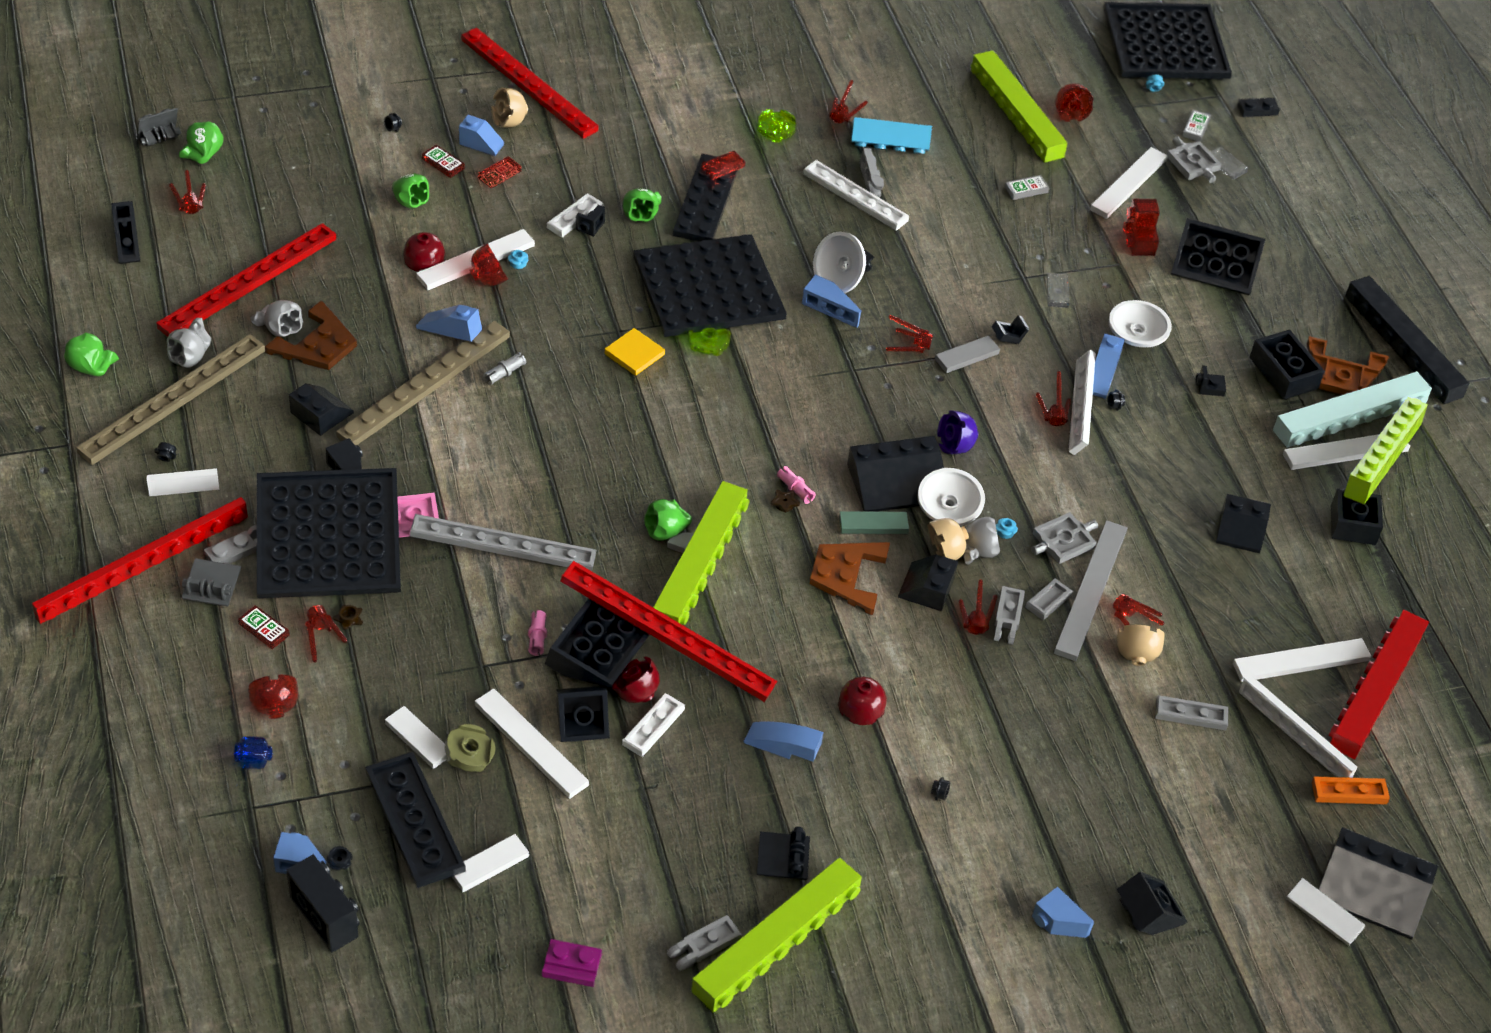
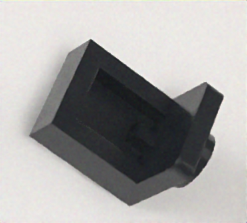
[991,315,1029,344]

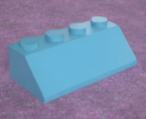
[851,117,932,154]

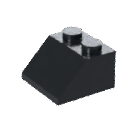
[289,383,354,436]
[1216,494,1271,554]
[898,554,958,611]
[556,686,610,742]
[1117,872,1188,935]

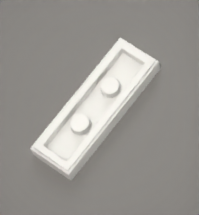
[547,193,603,237]
[147,469,219,496]
[622,693,685,757]
[385,706,447,769]
[452,834,529,892]
[1287,878,1365,946]

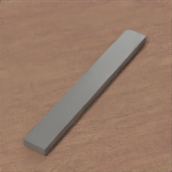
[410,514,597,571]
[1054,520,1128,661]

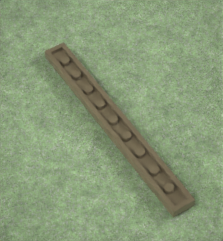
[336,321,510,445]
[76,334,265,465]

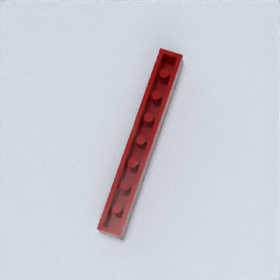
[1328,610,1429,760]

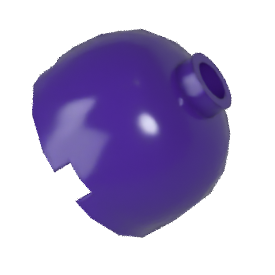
[937,410,978,455]

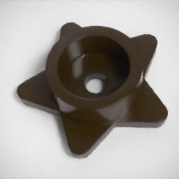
[771,490,800,513]
[333,605,363,630]

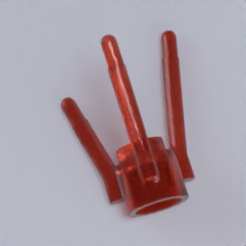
[829,80,868,123]
[169,170,206,214]
[886,315,933,353]
[1036,371,1071,427]
[959,579,998,635]
[1113,593,1165,626]
[305,605,348,663]

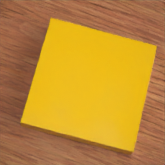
[605,328,665,376]

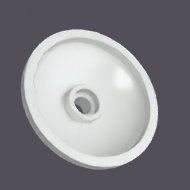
[813,232,866,293]
[1109,300,1172,347]
[918,468,985,526]

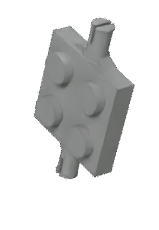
[1167,136,1221,183]
[1031,512,1098,564]

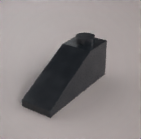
[111,201,141,264]
[325,438,363,470]

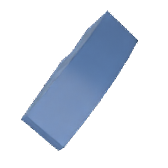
[744,721,823,762]

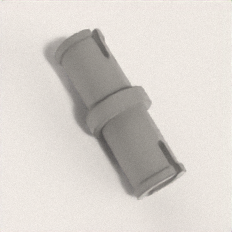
[483,352,526,385]

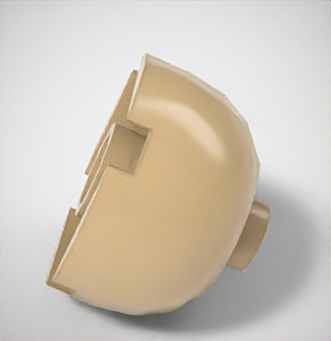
[492,88,528,128]
[928,518,969,560]
[1117,625,1164,666]

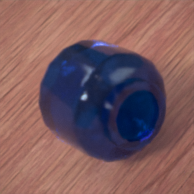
[234,736,273,769]

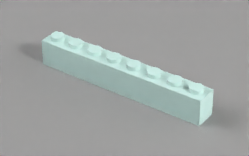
[1273,372,1432,448]

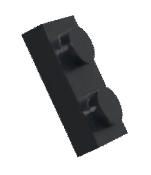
[1237,97,1280,117]

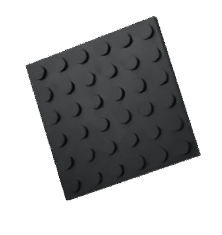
[1103,2,1232,79]
[633,234,787,337]
[257,468,401,599]

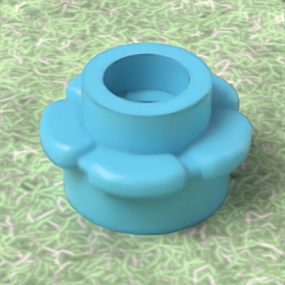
[1146,75,1164,92]
[508,250,528,269]
[996,518,1018,539]

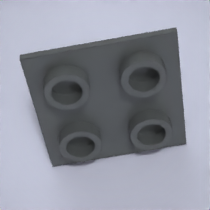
[137,108,181,147]
[182,558,241,607]

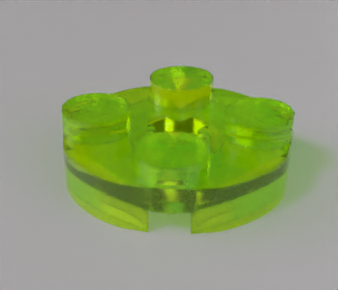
[757,109,796,143]
[688,328,731,356]

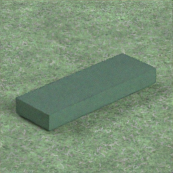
[839,511,909,534]

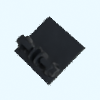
[757,826,810,880]

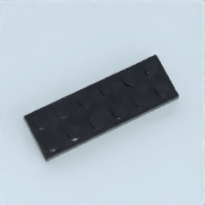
[673,154,740,241]
[365,752,466,888]

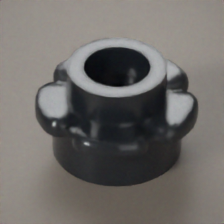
[384,113,402,132]
[1107,390,1125,411]
[154,442,177,462]
[931,777,951,801]
[327,846,352,871]

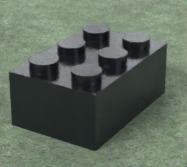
[1249,329,1325,400]
[286,854,360,953]

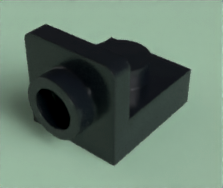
[576,204,605,237]
[1195,365,1226,396]

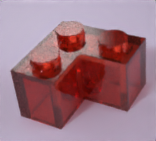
[1123,199,1160,256]

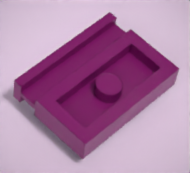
[542,939,602,987]

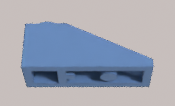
[802,274,861,328]
[416,305,482,342]
[1092,333,1125,399]

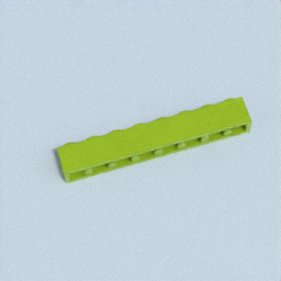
[971,50,1068,163]
[1344,397,1428,504]
[653,481,749,625]
[691,857,862,1012]

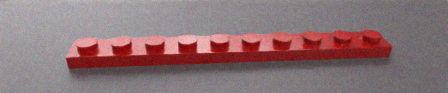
[461,27,598,139]
[156,223,337,337]
[32,497,248,624]
[560,561,777,702]

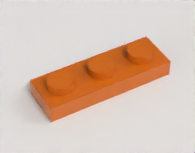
[1312,777,1390,804]

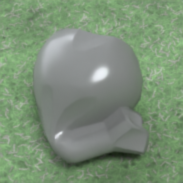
[250,300,303,337]
[167,318,211,368]
[963,517,1000,565]

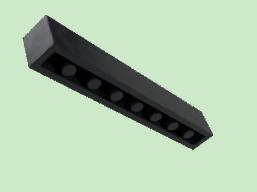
[1345,275,1470,404]

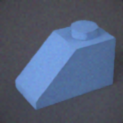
[459,115,504,156]
[274,832,326,874]
[1032,887,1094,938]

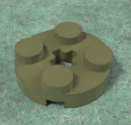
[445,724,495,772]

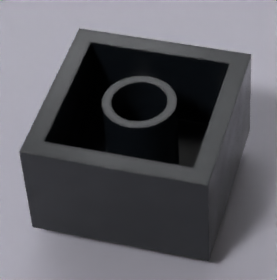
[1331,488,1383,545]

